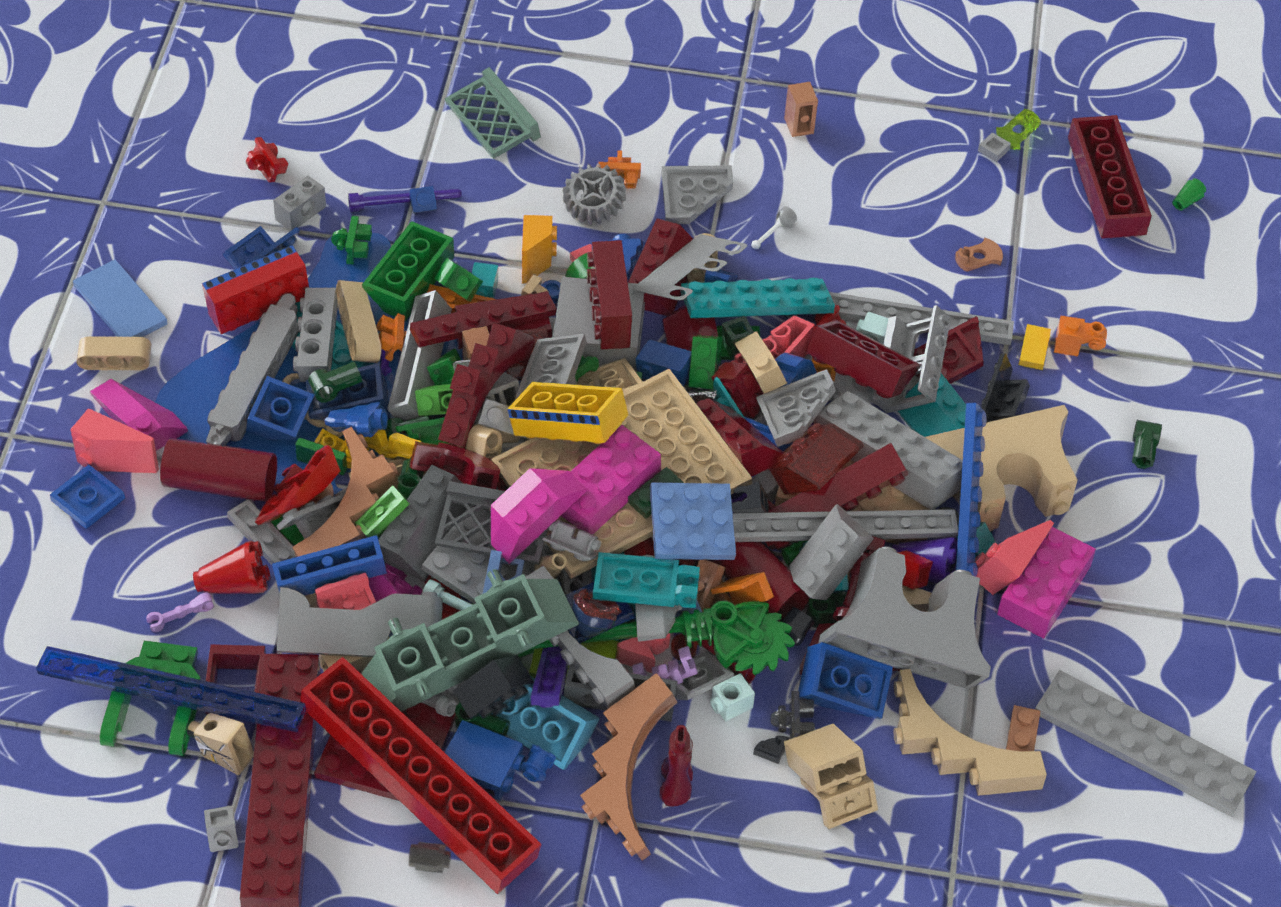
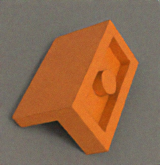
[710,572,774,605]

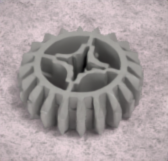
[562,163,626,225]

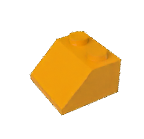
[522,215,557,283]

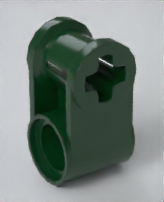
[806,591,847,628]

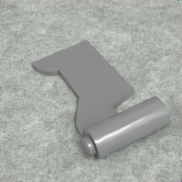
[277,587,443,657]

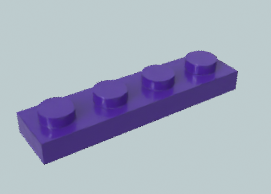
[531,646,569,708]

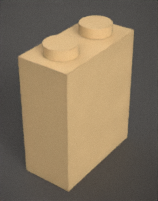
[784,724,867,793]

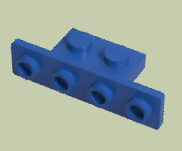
[223,226,300,269]

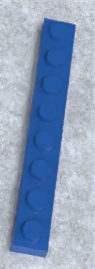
[956,403,987,577]

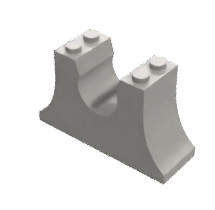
[818,547,991,689]

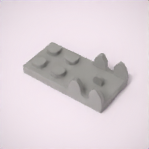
[515,334,587,399]

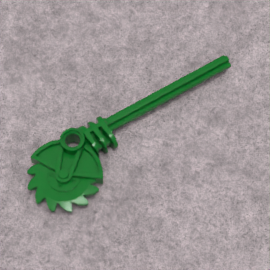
[528,601,795,675]

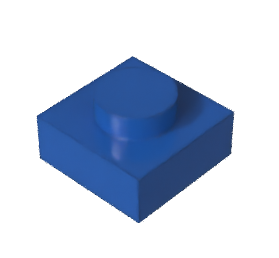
[409,186,437,213]

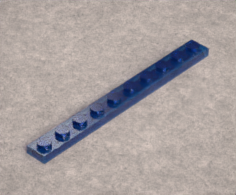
[36,646,307,732]

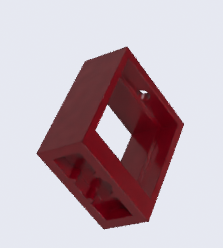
[203,644,266,717]

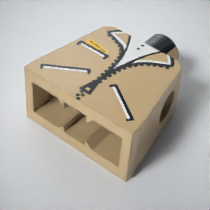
[187,713,254,775]

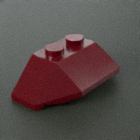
[663,305,718,351]

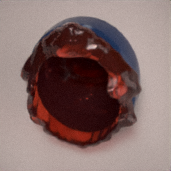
[571,589,621,637]

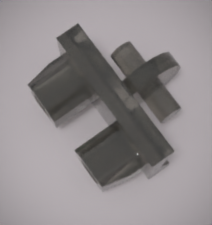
[770,691,815,739]

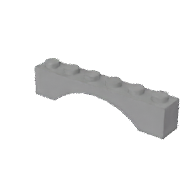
[526,566,635,709]

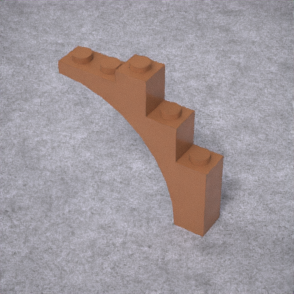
[292,427,399,557]
[580,673,678,861]

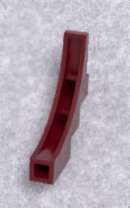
[438,323,535,448]

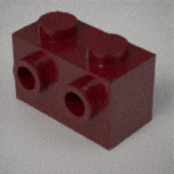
[711,362,763,418]

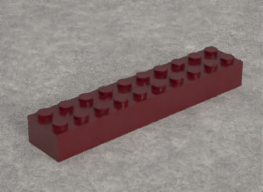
[240,654,321,907]

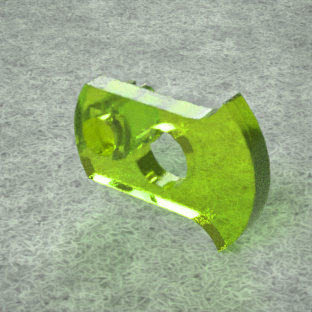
[996,109,1041,150]

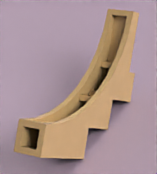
[893,669,1047,796]

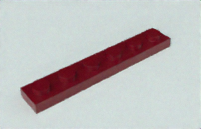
[410,291,557,348]

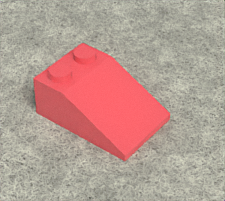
[70,408,159,473]
[975,520,1054,595]

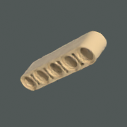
[336,280,381,363]

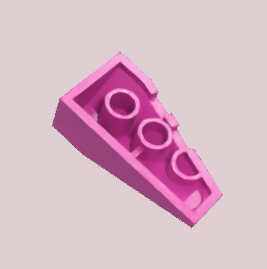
[90,379,188,451]

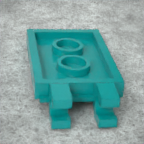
[593,552,700,608]

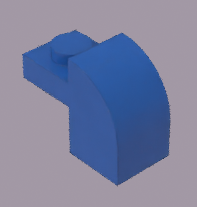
[775,353,817,388]

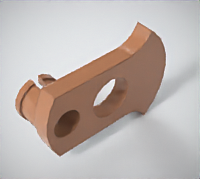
[955,237,1003,272]

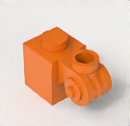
[1054,315,1107,356]

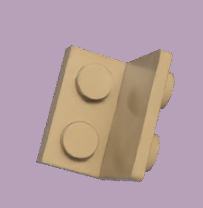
[800,774,878,829]

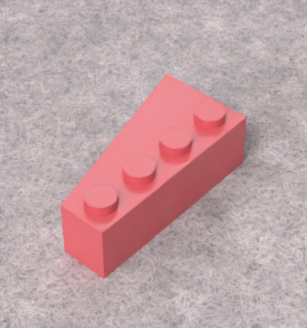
[718,315,815,394]

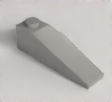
[635,555,683,642]

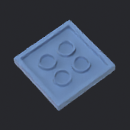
[650,483,736,560]

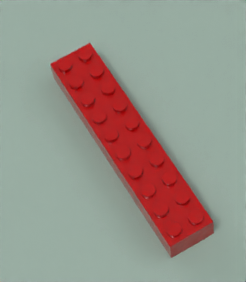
[300,657,541,895]

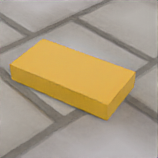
[1018,324,1051,370]

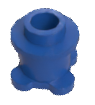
[520,745,556,782]

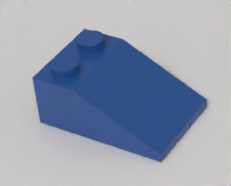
[797,642,893,719]

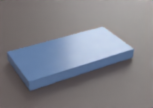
[73,259,168,337]

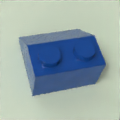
[246,376,314,440]

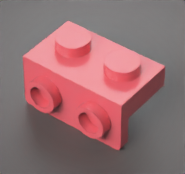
[315,573,376,610]

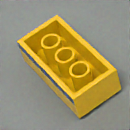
[507,382,629,444]

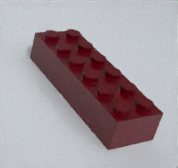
[1068,115,1152,239]

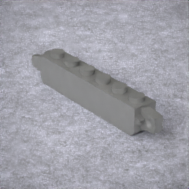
[206,293,299,446]

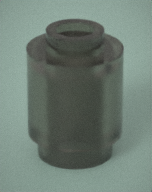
[408,842,451,873]

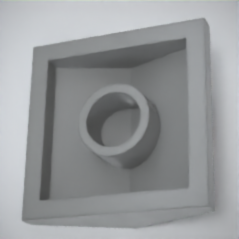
[676,651,734,700]

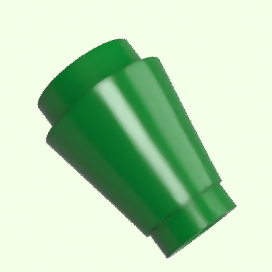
[1172,178,1206,211]

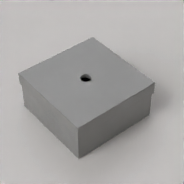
[553,277,645,372]

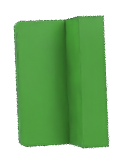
[355,485,410,538]

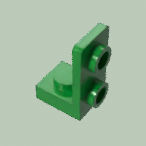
[426,348,462,385]

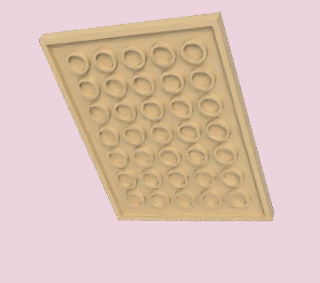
[491,369,752,579]

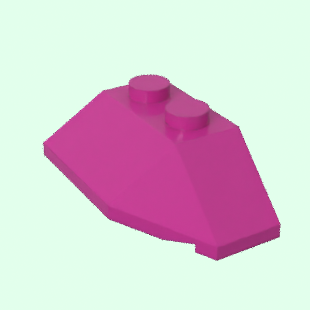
[491,468,587,564]

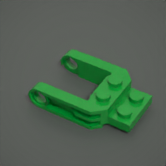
[100,640,203,756]

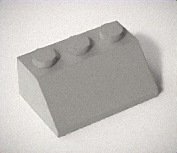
[789,504,874,600]

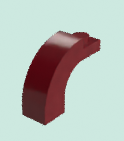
[409,441,501,489]

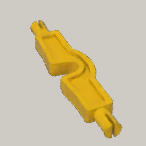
[362,430,421,459]

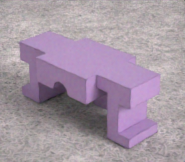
[632,646,698,684]

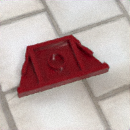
[913,316,984,384]

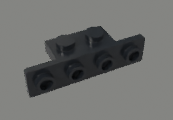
[981,353,1030,423]

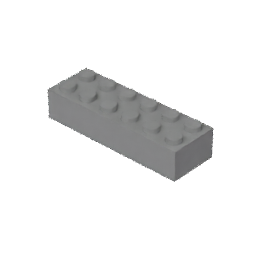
[812,391,963,510]

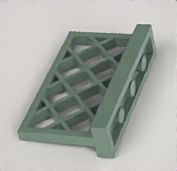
[444,67,541,159]

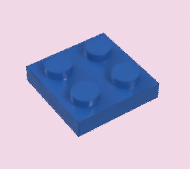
[50,465,125,529]

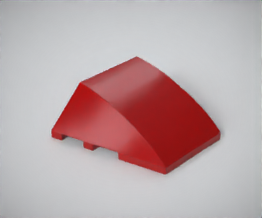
[255,445,340,525]

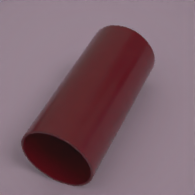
[160,438,277,502]
[709,542,810,622]

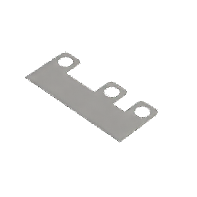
[631,234,747,300]

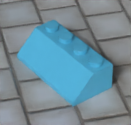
[496,676,600,770]

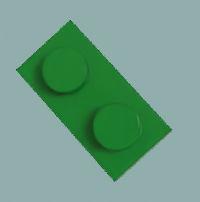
[689,335,723,389]

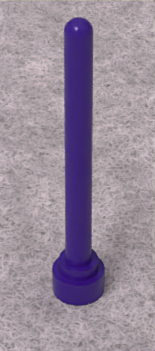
[348,189,462,212]

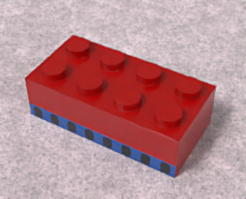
[202,245,309,335]

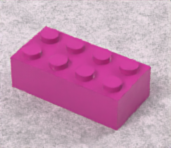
[561,425,661,535]
[997,527,1096,639]

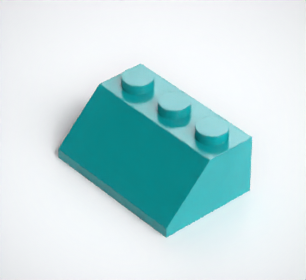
[897,373,966,437]

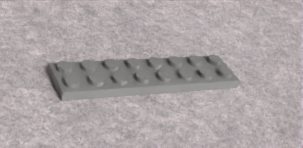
[1035,670,1257,817]

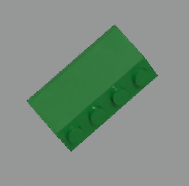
[362,221,454,321]

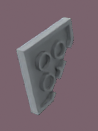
[661,165,733,224]
[756,369,836,447]

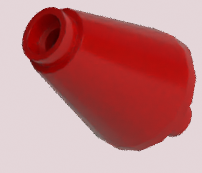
[193,541,271,594]

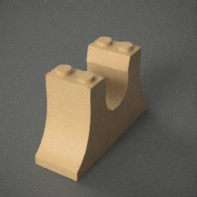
[925,405,1078,532]

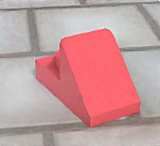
[616,633,670,673]

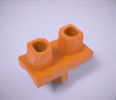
[599,150,641,189]
[376,313,407,361]

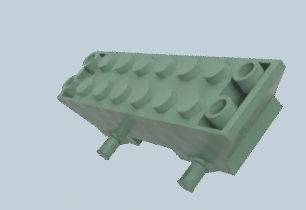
[361,569,579,712]

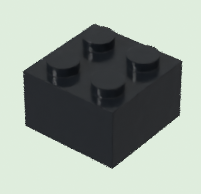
[453,655,534,719]

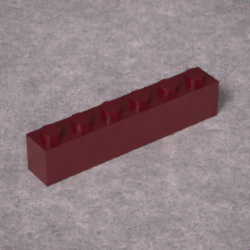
[765,443,909,551]

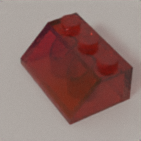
[770,423,864,495]

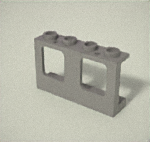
[872,305,951,413]

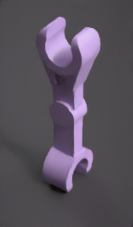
[146,592,214,633]

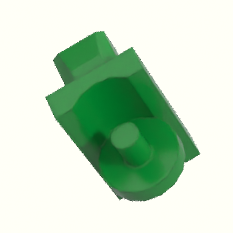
[331,216,372,264]

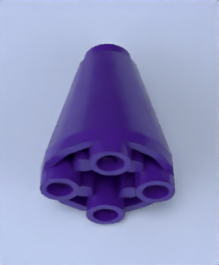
[891,537,958,585]

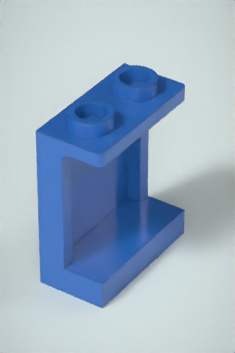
[444,720,526,801]

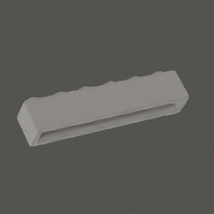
[387,290,452,421]

